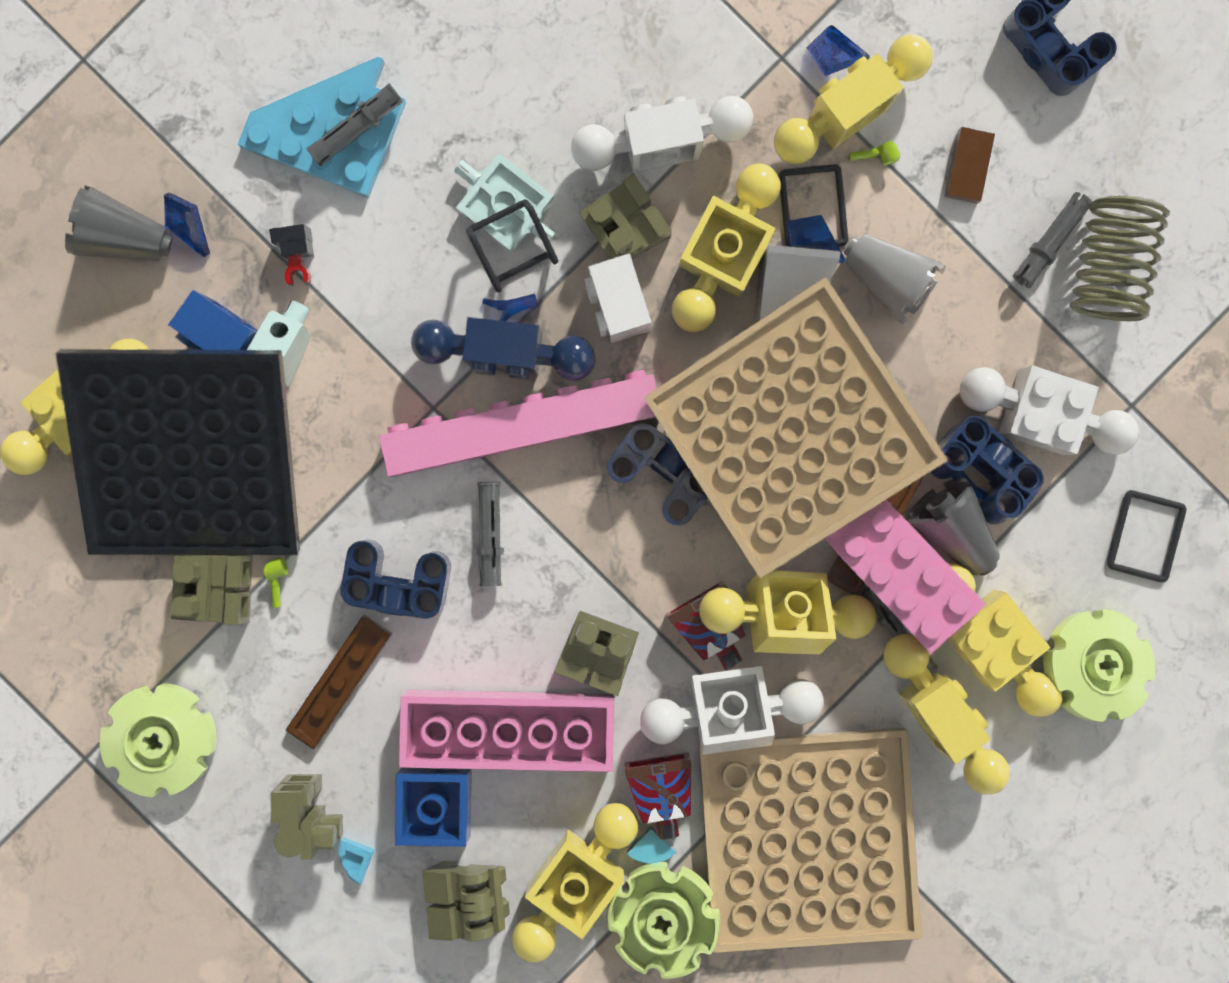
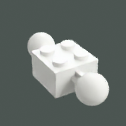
[571,96,754,174]
[960,365,1139,456]
[640,666,824,755]

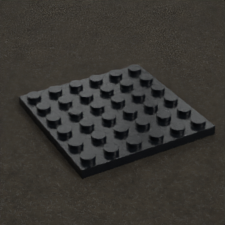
[55,349,300,555]

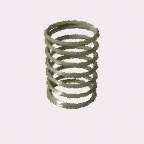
[1069,195,1170,322]

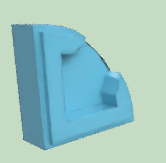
[627,826,676,864]
[338,837,375,885]

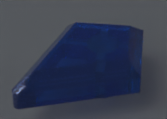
[806,25,870,76]
[164,192,210,258]
[786,215,845,264]

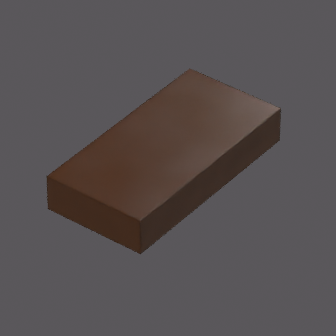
[944,127,995,204]

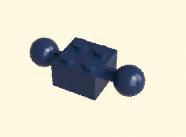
[411,317,596,381]

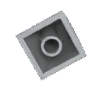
[754,245,840,324]

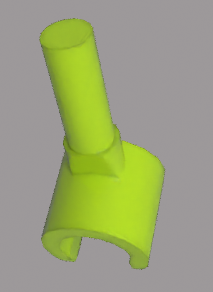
[849,141,901,166]
[264,557,288,608]

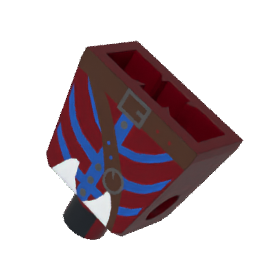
[666,581,746,670]
[624,752,691,839]

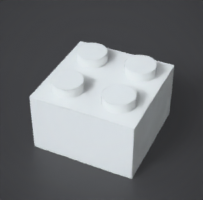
[584,253,652,344]

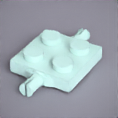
[454,153,556,253]

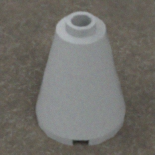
[844,234,946,324]

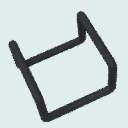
[466,199,559,293]

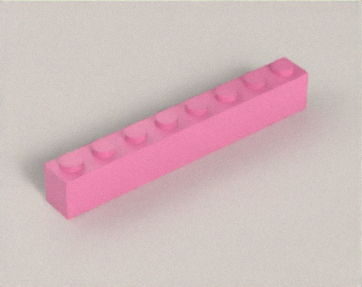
[379,370,657,477]

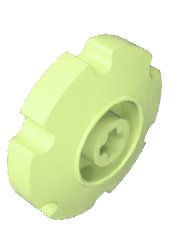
[1043,609,1155,722]
[99,683,217,798]
[608,862,721,979]

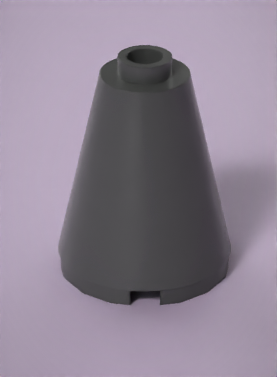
[65,185,173,262]
[909,478,1000,576]

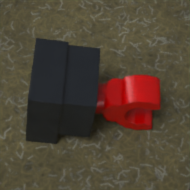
[269,224,314,286]

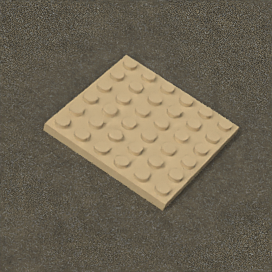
[644,277,948,579]
[699,728,922,953]

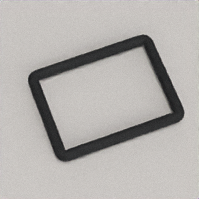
[779,164,849,249]
[1107,490,1187,583]

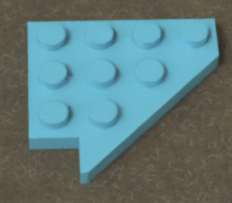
[237,57,406,198]

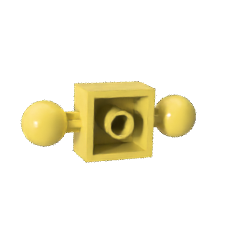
[774,34,933,164]
[672,163,781,332]
[0,338,149,475]
[947,563,1063,717]
[699,570,876,655]
[883,634,1010,795]
[512,803,638,963]

